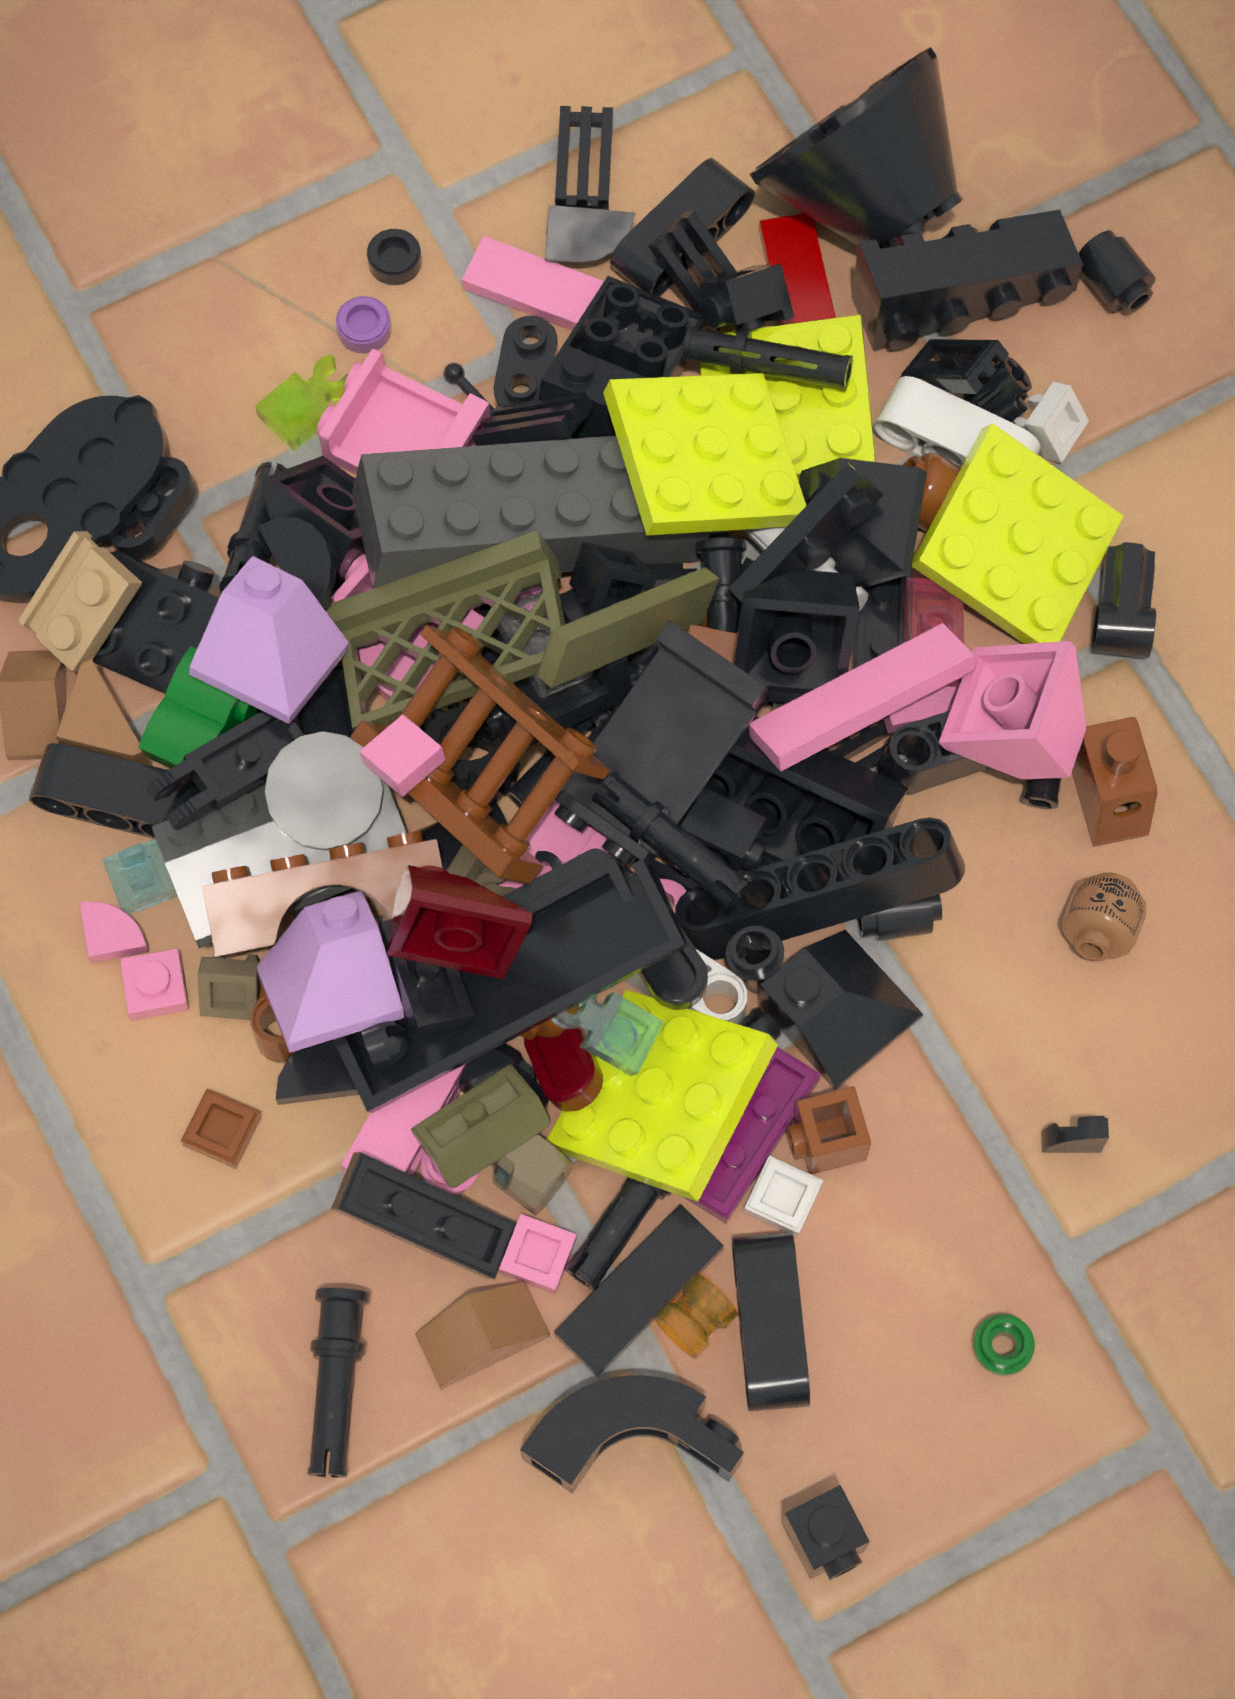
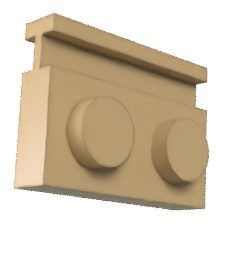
[18,531,142,672]

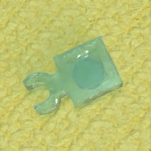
[551,992,664,1076]

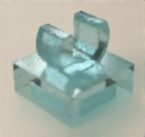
[102,839,178,915]

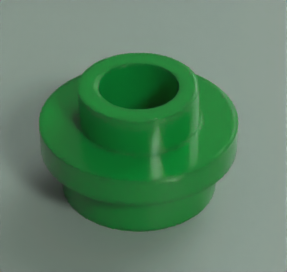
[973,1314,1035,1376]

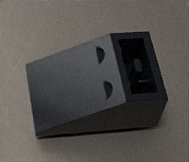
[538,276,705,439]

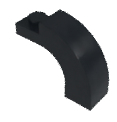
[520,1375,744,1494]

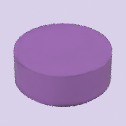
[336,296,391,354]

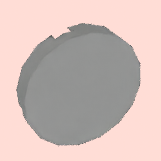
[265,731,383,851]

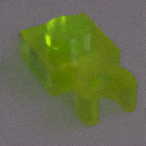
[255,354,348,451]

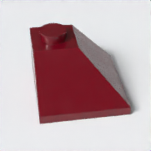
[387,865,533,980]

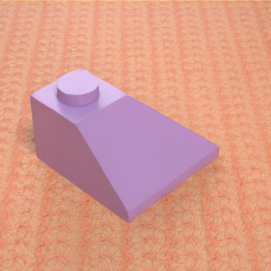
[189,556,349,724]
[256,891,405,1053]

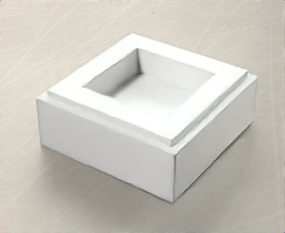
[744,1156,823,1238]

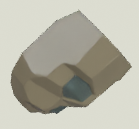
[491,1134,572,1216]

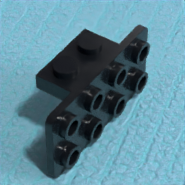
[92,551,262,715]

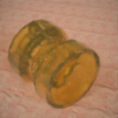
[653,1273,738,1359]

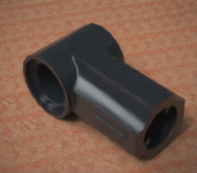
[1092,542,1156,658]

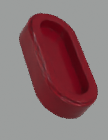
[524,1016,603,1112]

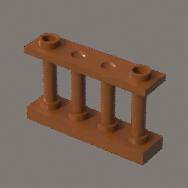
[350,625,610,884]

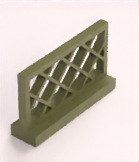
[328,530,565,730]

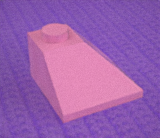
[939,641,1087,779]

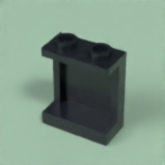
[461,588,631,746]

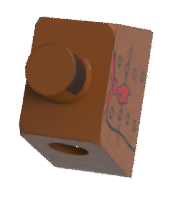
[1072,717,1158,847]

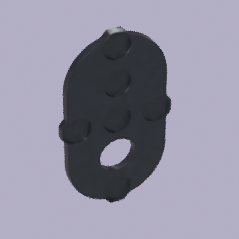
[0,395,166,600]

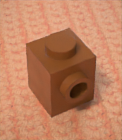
[786,1086,871,1175]

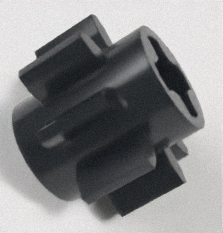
[963,356,1032,422]

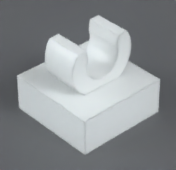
[1014,382,1089,463]

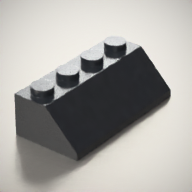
[681,716,908,891]

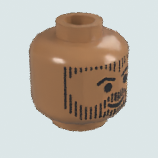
[1062,872,1146,961]

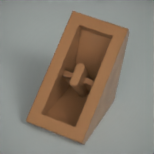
[0,650,67,760]
[56,659,149,765]
[415,1281,550,1389]

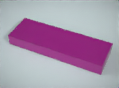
[683,1047,821,1224]

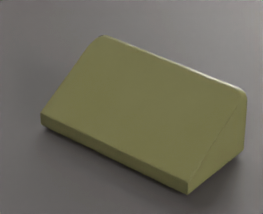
[411,1064,550,1188]

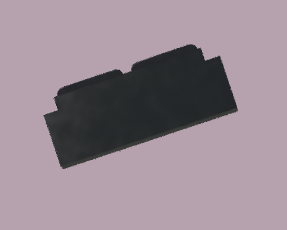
[333,848,688,1113]

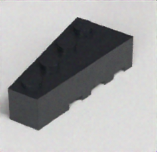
[852,209,1083,352]

